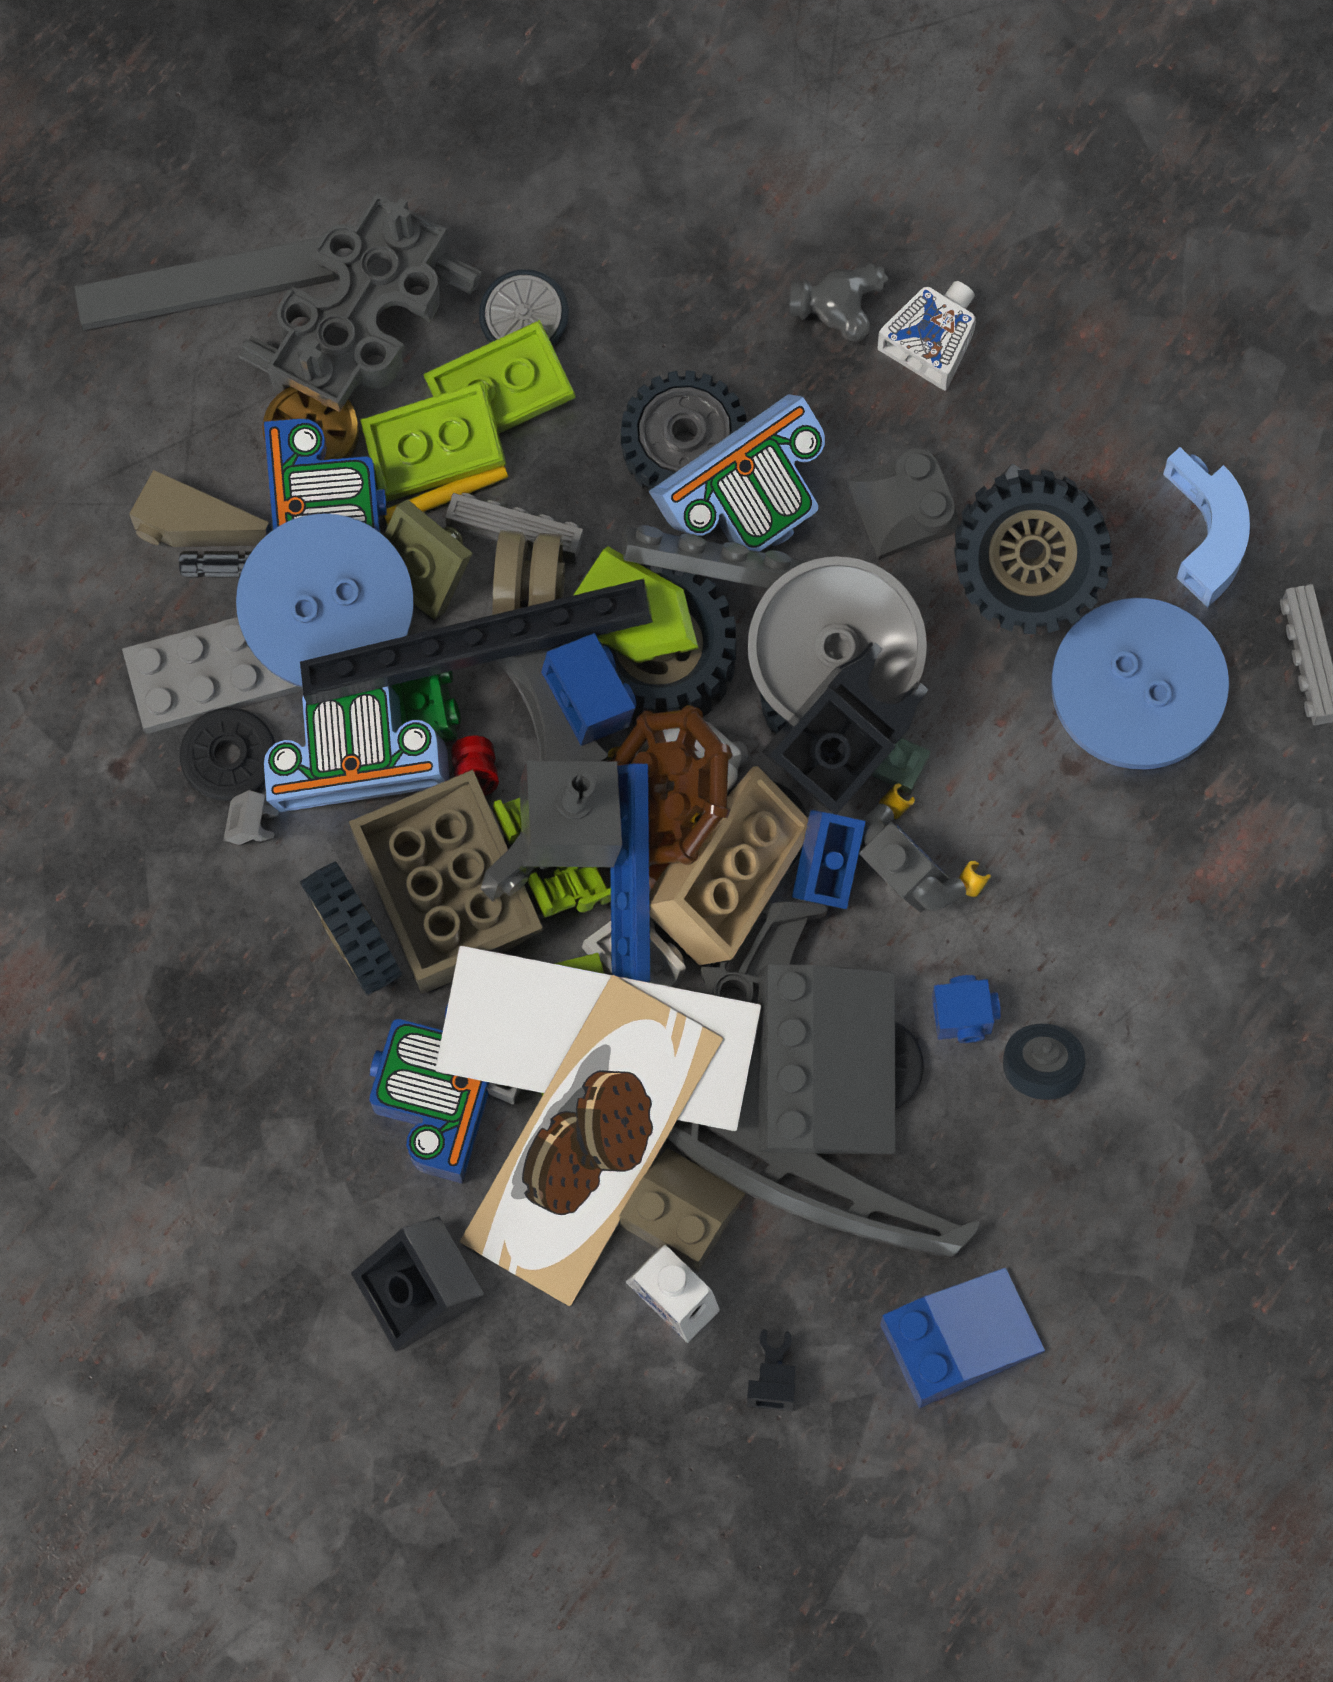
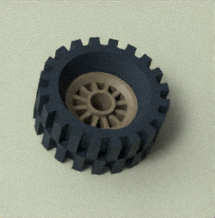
[954,469,1113,634]

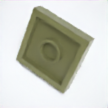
[384,499,473,620]

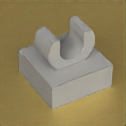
[224,790,278,845]

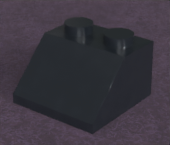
[351,1216,484,1351]

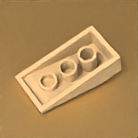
[649,766,808,965]

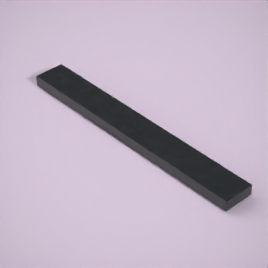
[300,579,653,705]

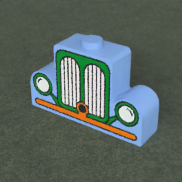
[649,394,825,552]
[264,686,450,812]

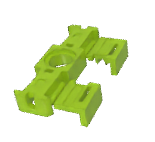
[493,798,611,918]

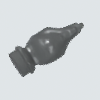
[790,263,888,342]

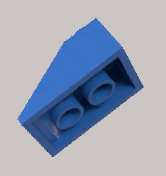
[880,1267,1045,1408]

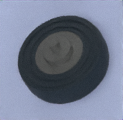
[1003,1024,1086,1100]

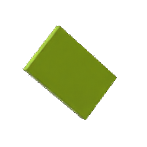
[423,320,576,434]
[360,381,507,502]

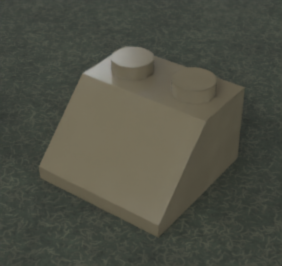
[619,1148,746,1272]

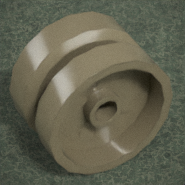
[492,530,565,615]

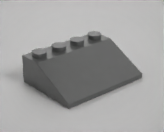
[759,964,895,1155]

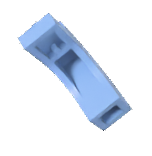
[1163,447,1250,607]

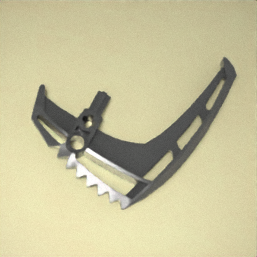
[667,901,980,1258]

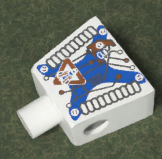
[877,281,976,391]
[626,1245,720,1343]

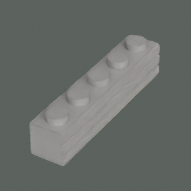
[445,493,584,563]
[1280,584,1333,726]

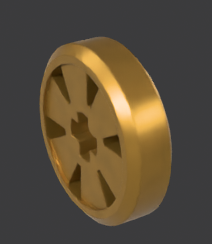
[262,386,359,460]

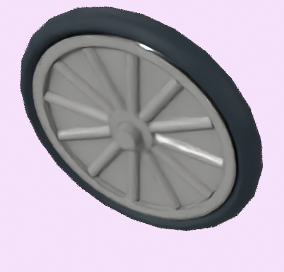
[479,269,569,346]

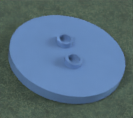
[236,514,414,688]
[1051,598,1229,770]

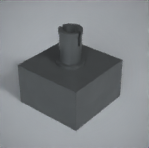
[519,760,622,867]

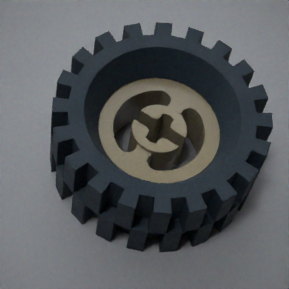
[600,564,736,726]

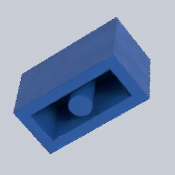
[541,633,636,746]
[792,810,866,909]

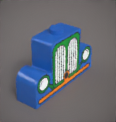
[264,419,387,532]
[369,1004,489,1184]

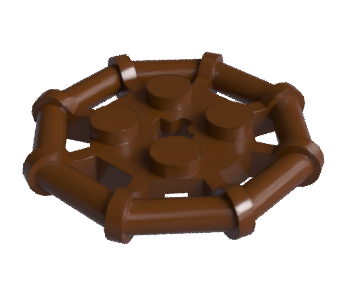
[606,705,733,867]

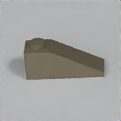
[129,470,272,547]

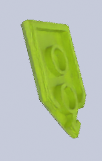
[574,546,698,663]

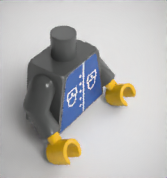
[859,783,991,913]

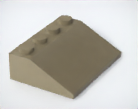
[349,770,543,995]

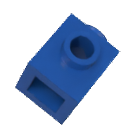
[932,975,1001,1043]

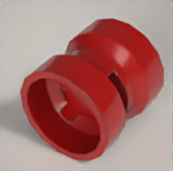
[451,735,499,796]

